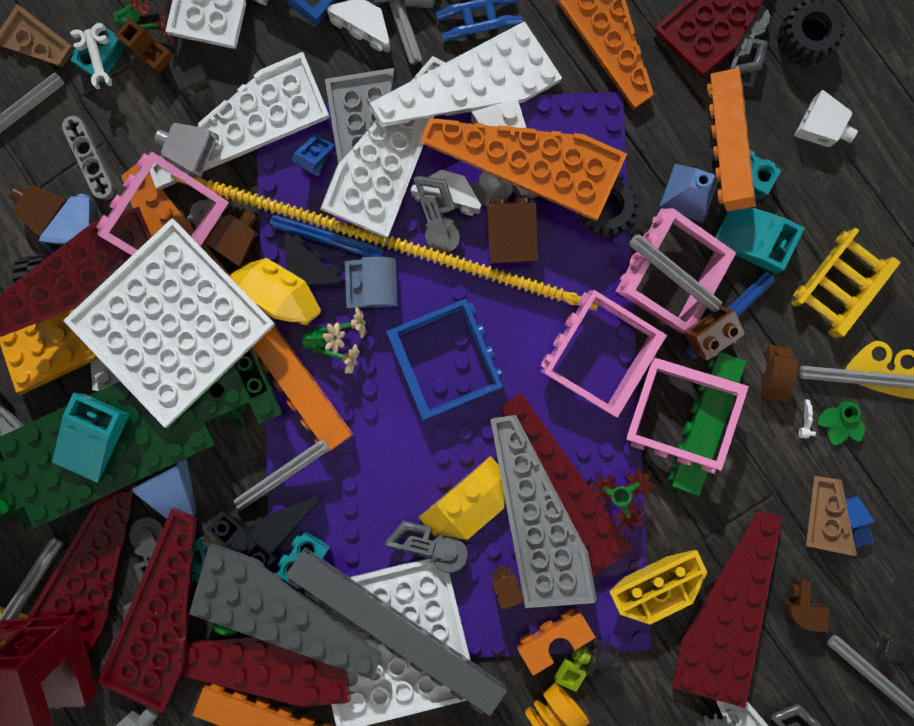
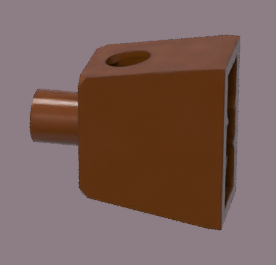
[10,184,67,237]
[204,209,259,267]

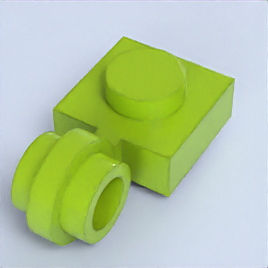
[555,645,591,692]

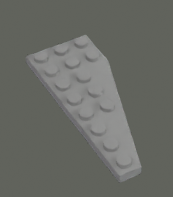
[490,415,597,608]

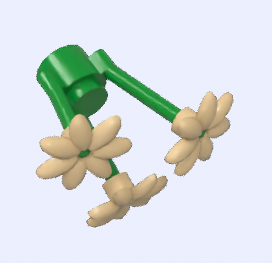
[302,307,367,374]

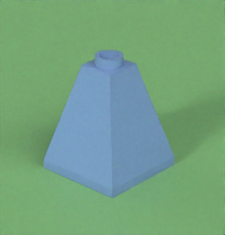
[659,164,718,223]
[39,194,98,254]
[132,459,197,519]

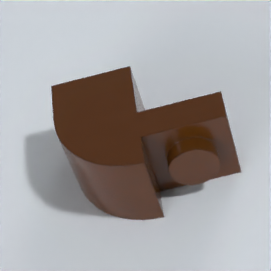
[114,18,174,73]
[761,344,798,402]
[782,578,829,632]

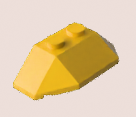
[230,258,321,325]
[418,456,505,540]
[609,550,707,625]

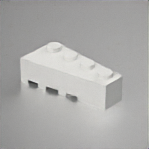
[471,99,538,199]

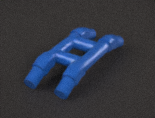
[436,0,523,43]

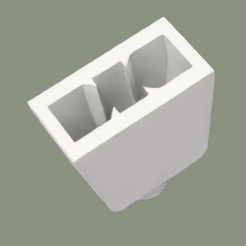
[794,90,858,147]

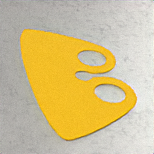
[845,341,914,399]

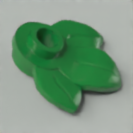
[818,401,865,445]

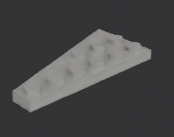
[325,68,395,164]

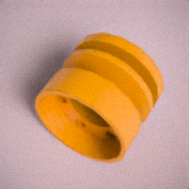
[525,683,590,726]

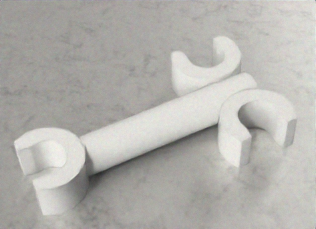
[70,23,112,89]

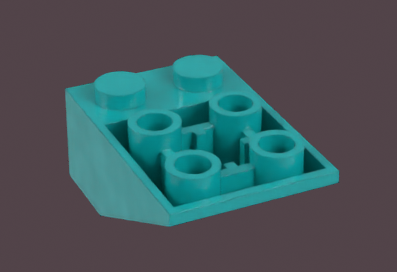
[715,207,805,274]
[52,393,130,482]

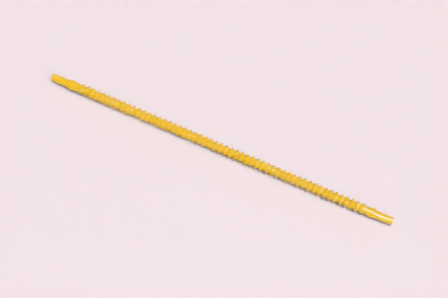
[170,174,599,311]

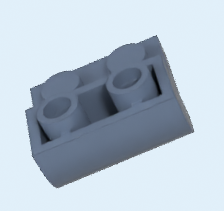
[345,257,398,309]

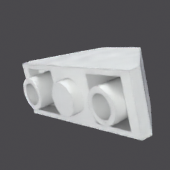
[327,0,391,53]
[411,170,481,216]

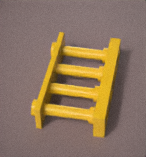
[791,228,901,338]

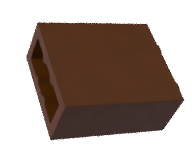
[486,196,538,264]

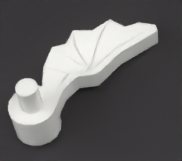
[799,399,816,439]

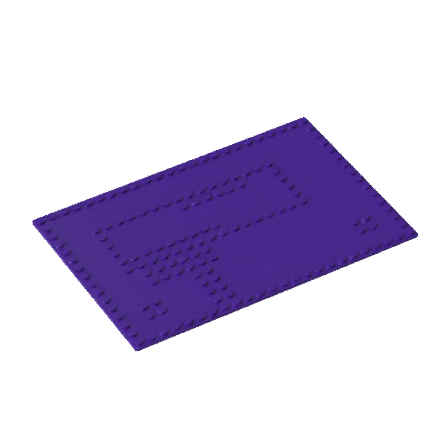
[257,92,651,658]

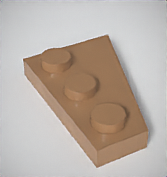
[0,4,75,67]
[806,476,857,556]

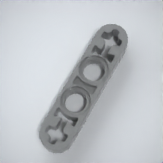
[62,116,116,201]

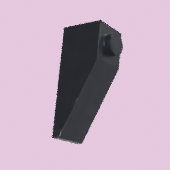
[249,494,322,554]

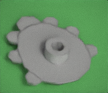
[187,198,223,229]

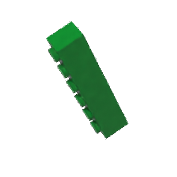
[666,352,746,496]

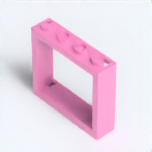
[96,152,229,255]
[615,208,736,334]
[540,290,667,418]
[626,358,749,474]

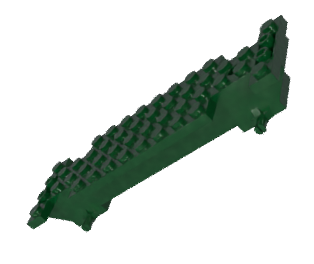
[0,346,283,530]

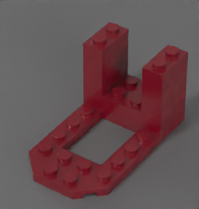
[0,615,98,726]

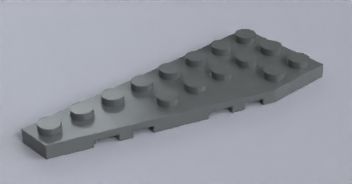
[189,543,382,680]

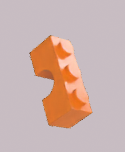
[516,607,596,676]

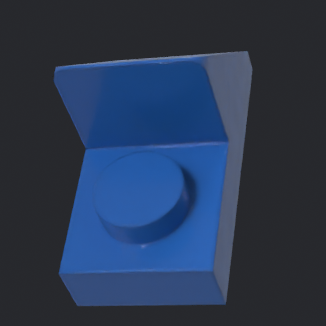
[292,134,335,176]
[846,496,874,548]

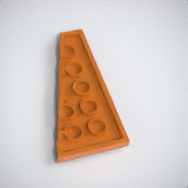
[556,0,654,110]

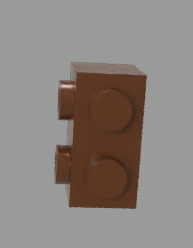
[684,306,745,360]

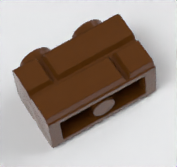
[490,564,525,609]

